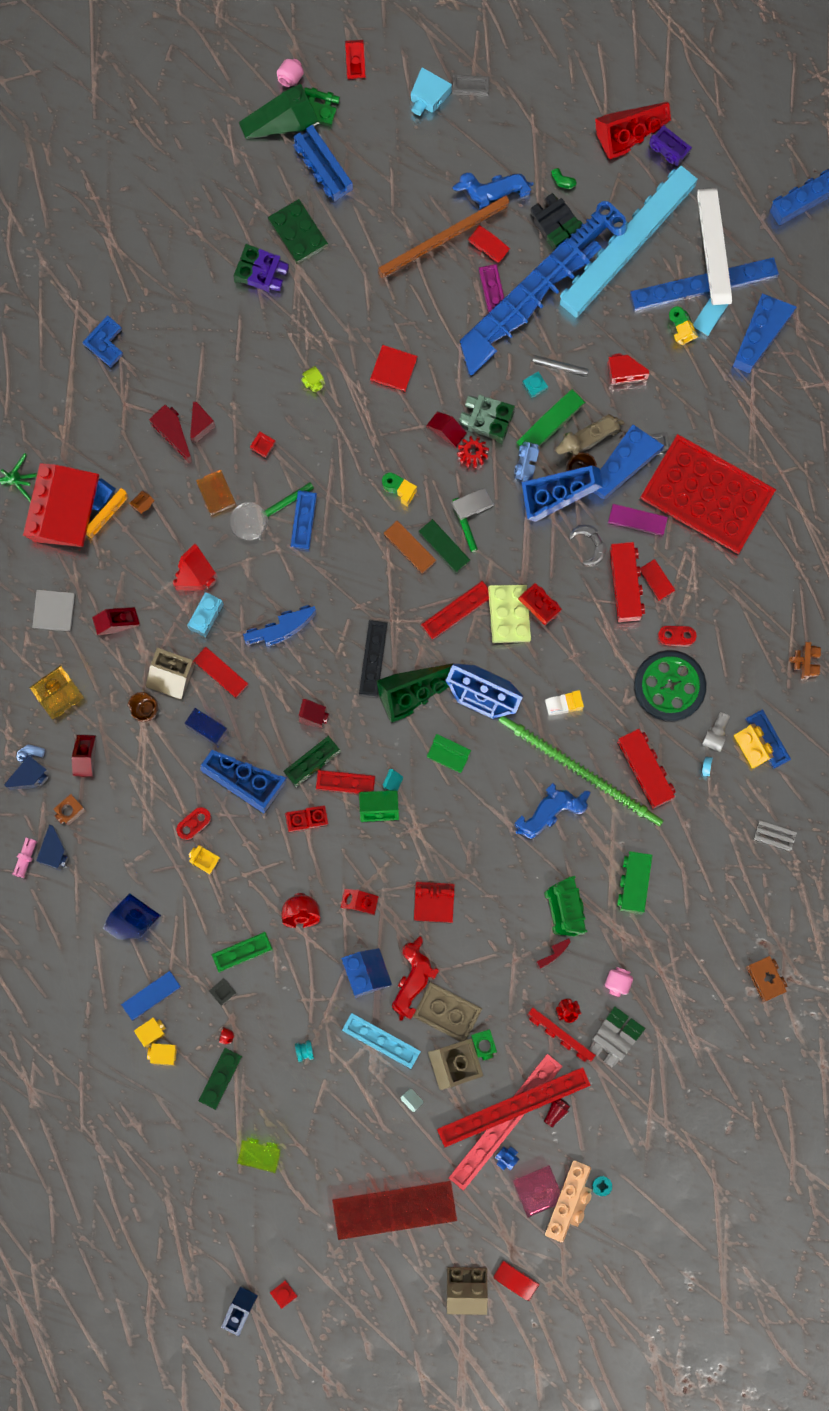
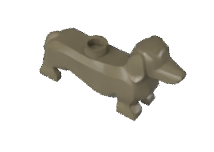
[555,414,624,455]

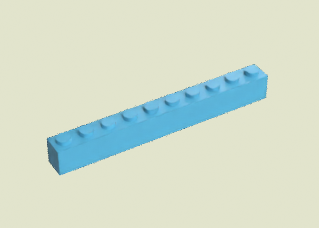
[560,166,698,318]

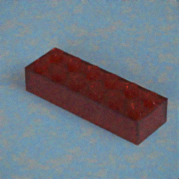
[332,1180,457,1240]

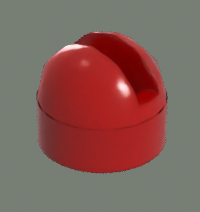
[219,1027,234,1044]

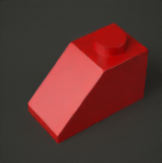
[607,353,649,384]

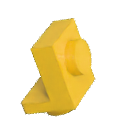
[188,845,220,875]

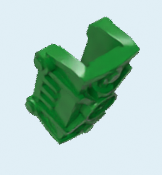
[544,876,588,937]

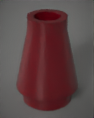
[544,1099,571,1128]

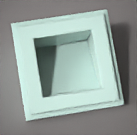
[401,1089,424,1112]

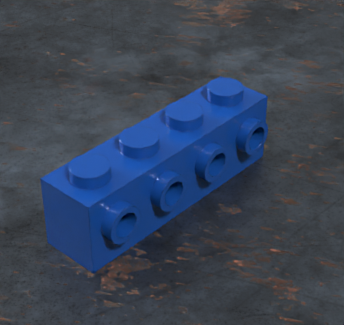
[770,169,829,226]

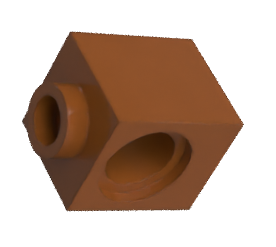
[53,794,86,826]

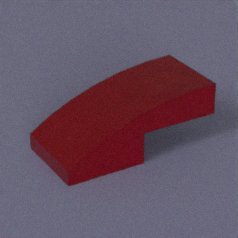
[536,938,571,970]

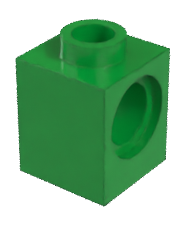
[471,1029,497,1061]

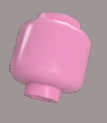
[277,59,304,87]
[605,967,633,997]

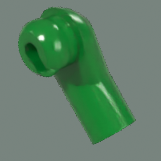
[551,168,577,189]

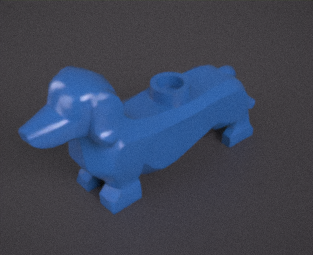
[452,173,534,210]
[515,783,591,839]

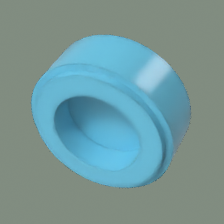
[702,757,713,777]

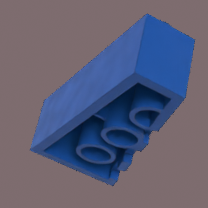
[732,293,797,373]
[593,425,664,500]
[522,466,603,522]
[201,750,287,814]

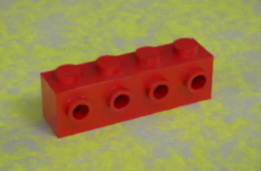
[610,542,645,622]
[617,729,676,809]

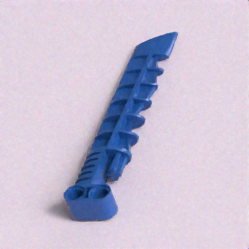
[460,201,627,375]

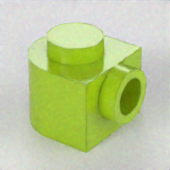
[301,365,325,392]

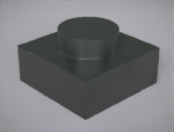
[209,978,237,1006]

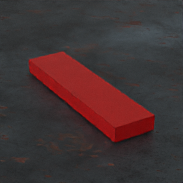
[421,581,489,640]

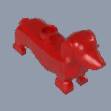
[392,936,439,1021]

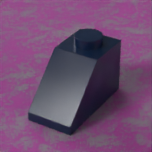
[4,756,49,790]
[36,824,69,870]
[221,1286,258,1336]

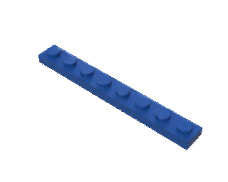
[630,257,779,311]

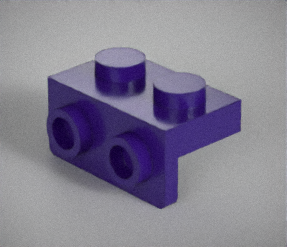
[649,125,692,166]

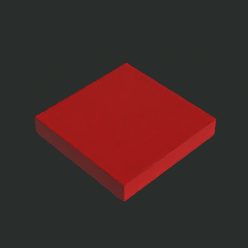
[370,345,418,392]

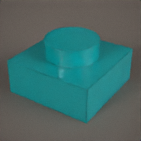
[522,371,548,398]

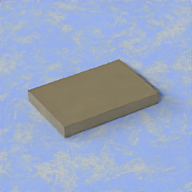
[412,982,482,1042]

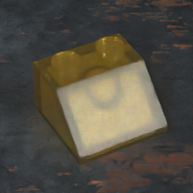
[29,665,84,720]

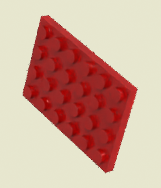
[640,434,776,554]

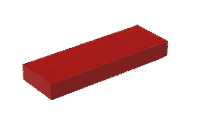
[193,647,249,699]
[316,770,376,794]

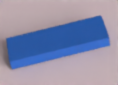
[290,491,317,550]
[745,709,791,769]
[121,971,181,1021]

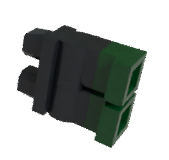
[531,193,582,250]

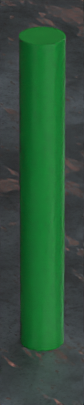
[262,482,314,518]
[452,497,478,553]

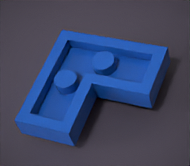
[83,315,123,368]

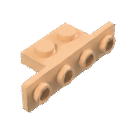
[545,1161,592,1242]

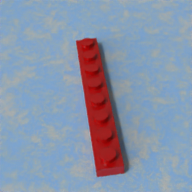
[437,1067,591,1148]

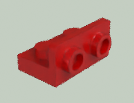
[518,583,562,626]

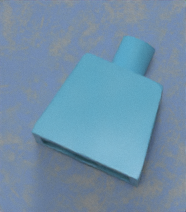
[411,68,452,116]

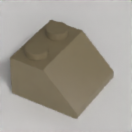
[428,1038,483,1090]

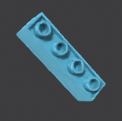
[342,1013,421,1069]

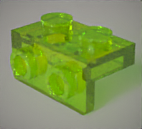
[237,1137,282,1173]

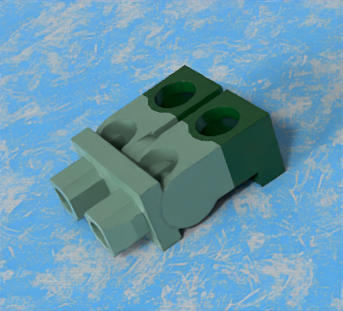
[459,395,515,444]

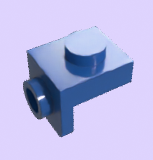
[92,478,116,511]

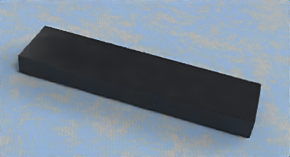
[359,620,388,698]

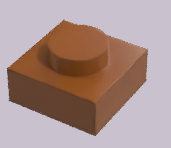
[129,490,155,514]

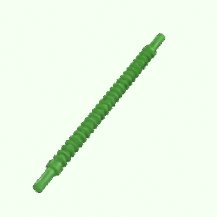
[499,716,664,827]

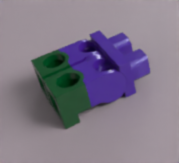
[233,244,289,292]

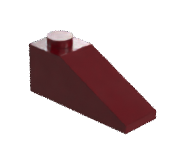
[149,405,192,463]

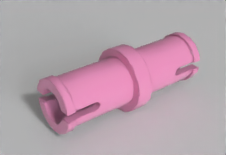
[12,838,37,878]

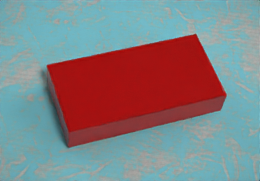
[640,559,675,601]

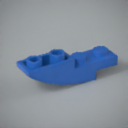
[243,605,316,647]

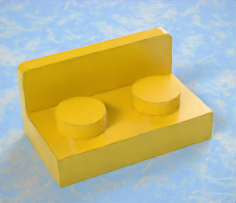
[734,724,774,769]

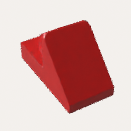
[345,40,366,79]

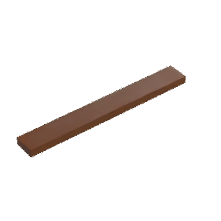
[378,196,509,278]

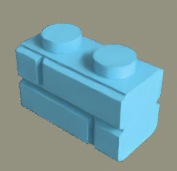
[187,592,224,638]

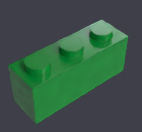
[617,851,653,914]

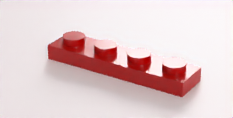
[527,1007,596,1063]

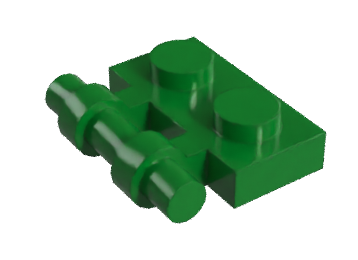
[304,87,340,127]

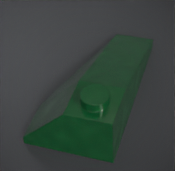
[239,84,319,139]
[377,663,454,722]

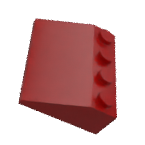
[23,463,99,547]

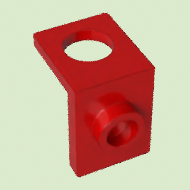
[341,889,379,915]

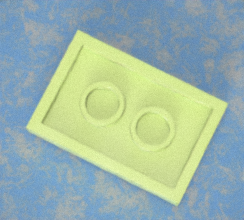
[488,585,531,643]

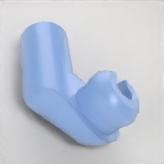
[16,744,45,762]

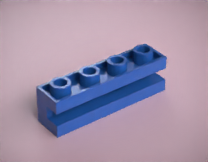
[293,125,353,201]

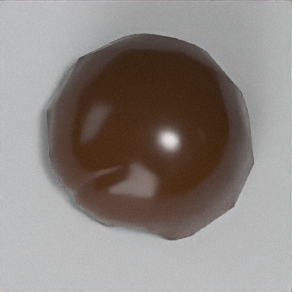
[566,452,597,471]
[128,692,158,722]

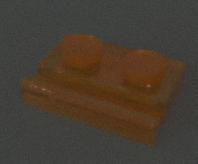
[196,470,236,515]

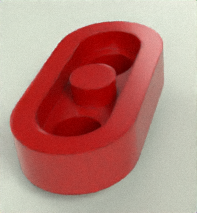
[658,626,697,646]
[176,807,211,840]

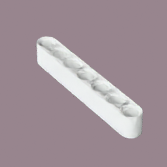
[697,188,732,305]

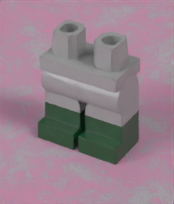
[589,1006,646,1068]

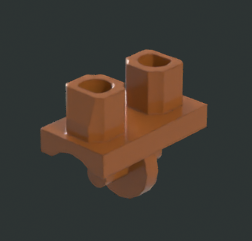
[789,642,821,680]

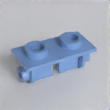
[514,442,540,481]

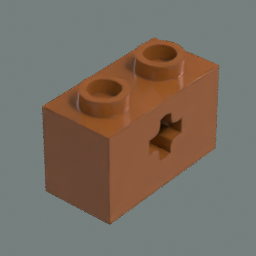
[746,956,788,1002]

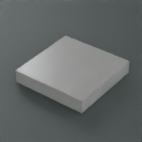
[32,590,75,631]

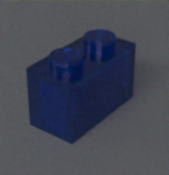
[184,708,229,748]

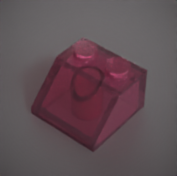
[512,1165,561,1218]

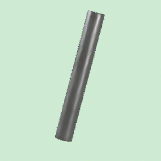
[533,355,589,376]

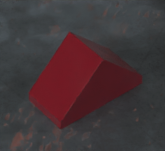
[190,401,215,443]
[426,411,467,448]

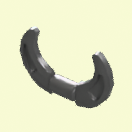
[569,525,606,565]

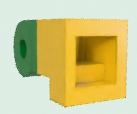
[669,306,698,345]
[382,473,417,507]

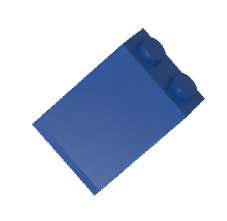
[341,948,392,998]

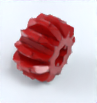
[457,436,489,468]

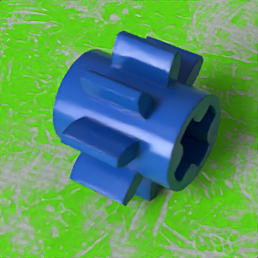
[495,1146,519,1170]

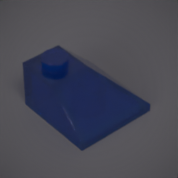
[103,893,161,939]

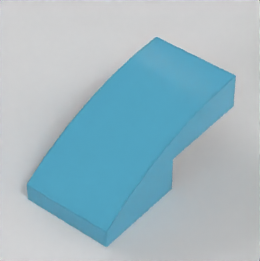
[693,298,729,336]

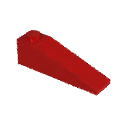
[595,102,671,159]
[173,544,217,590]

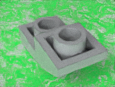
[452,488,494,520]

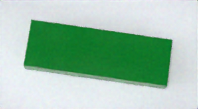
[211,932,273,973]

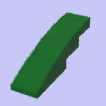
[516,389,586,448]

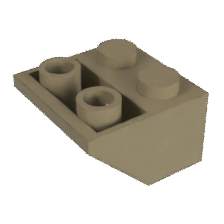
[146,648,195,700]
[447,1267,488,1315]

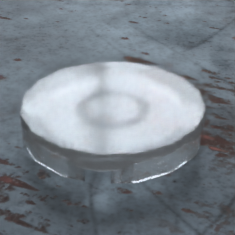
[230,502,268,540]

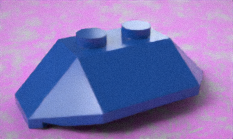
[446,664,523,719]

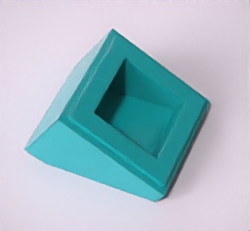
[383,769,403,791]

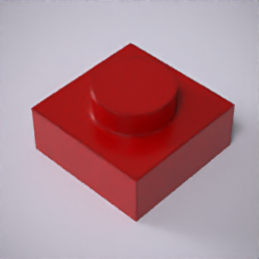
[250,431,276,458]
[270,1280,298,1309]

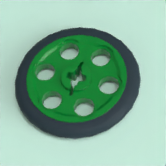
[634,650,707,721]

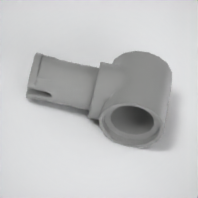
[702,712,730,752]

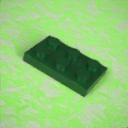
[268,199,328,264]

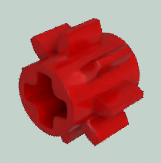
[556,998,581,1023]

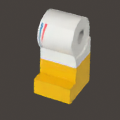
[545,690,584,716]

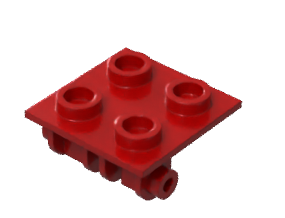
[414,882,455,923]

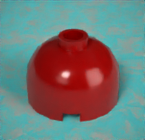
[281,893,321,928]

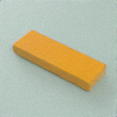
[86,488,128,538]

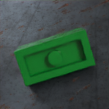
[427,734,471,773]
[359,790,399,822]

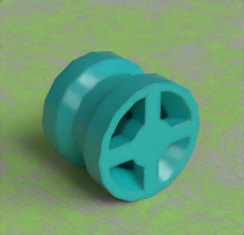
[295,1040,314,1062]
[592,1176,612,1196]

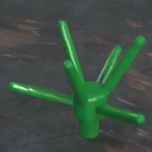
[0,453,37,502]

